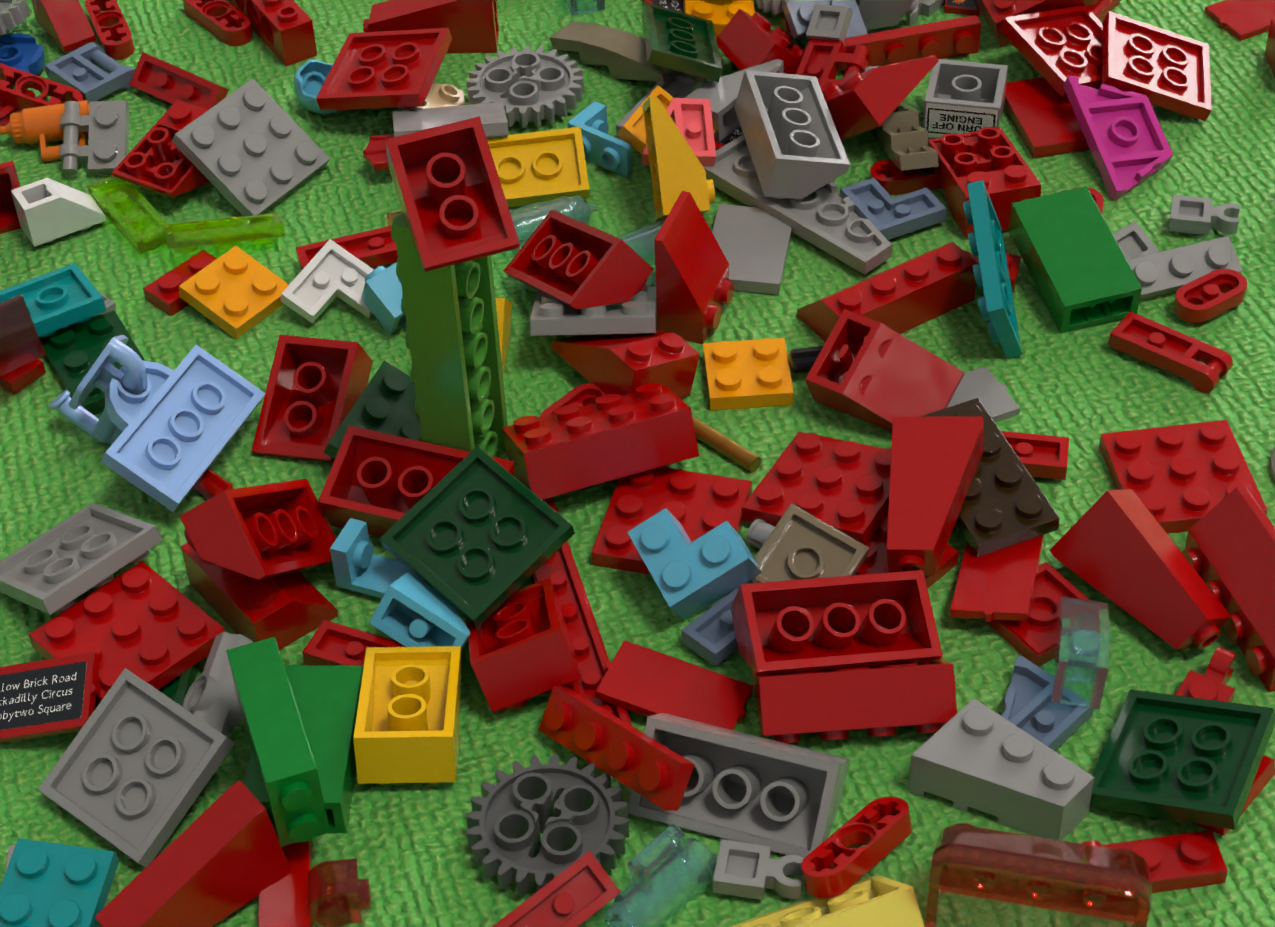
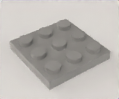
[171,78,330,224]
[530,282,657,336]
[0,502,163,615]
[38,668,235,867]

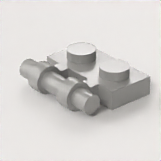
[59,100,130,175]

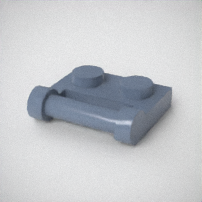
[44,42,135,103]

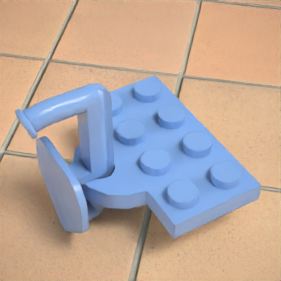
[49,335,266,512]

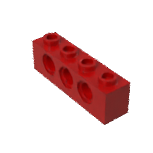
[227,0,318,67]

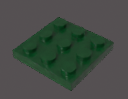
[380,446,575,628]
[1090,689,1275,830]

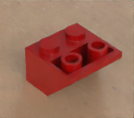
[716,9,805,75]

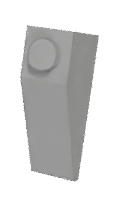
[685,59,784,142]

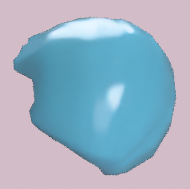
[294,59,337,115]

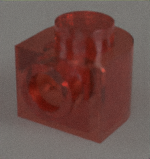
[307,859,371,927]

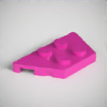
[1063,76,1173,200]

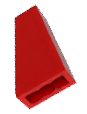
[363,0,499,53]
[887,416,984,576]
[1049,489,1232,650]
[95,780,291,927]

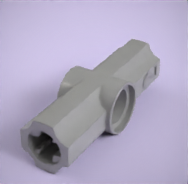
[182,632,253,737]

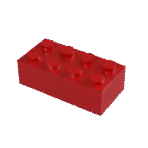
[502,383,699,500]

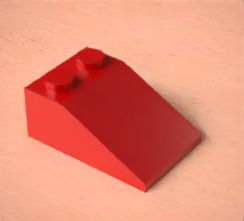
[820,55,939,141]
[386,116,520,272]
[654,191,734,344]
[551,330,700,398]
[251,335,373,463]
[466,578,581,713]

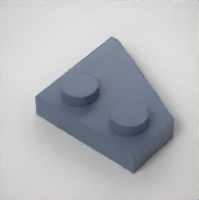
[1000,655,1095,751]

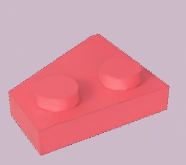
[641,98,716,166]

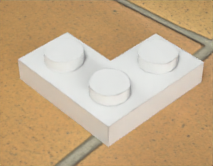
[281,239,374,324]

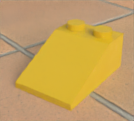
[642,96,715,220]
[353,646,461,785]

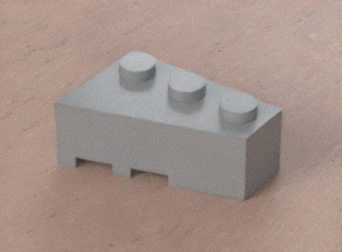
[909,698,1094,844]

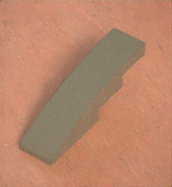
[549,21,678,82]
[873,102,939,171]

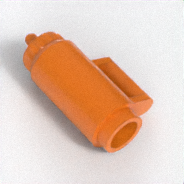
[0,100,89,162]

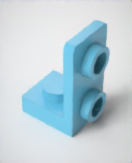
[567,101,632,177]
[330,518,418,599]

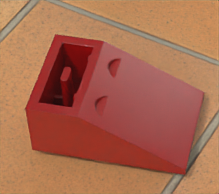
[112,100,210,198]
[928,127,1041,237]
[805,309,964,432]

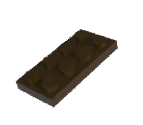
[920,398,1060,557]

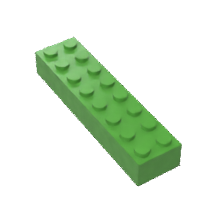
[391,212,508,459]

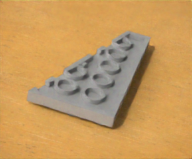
[703,134,892,275]

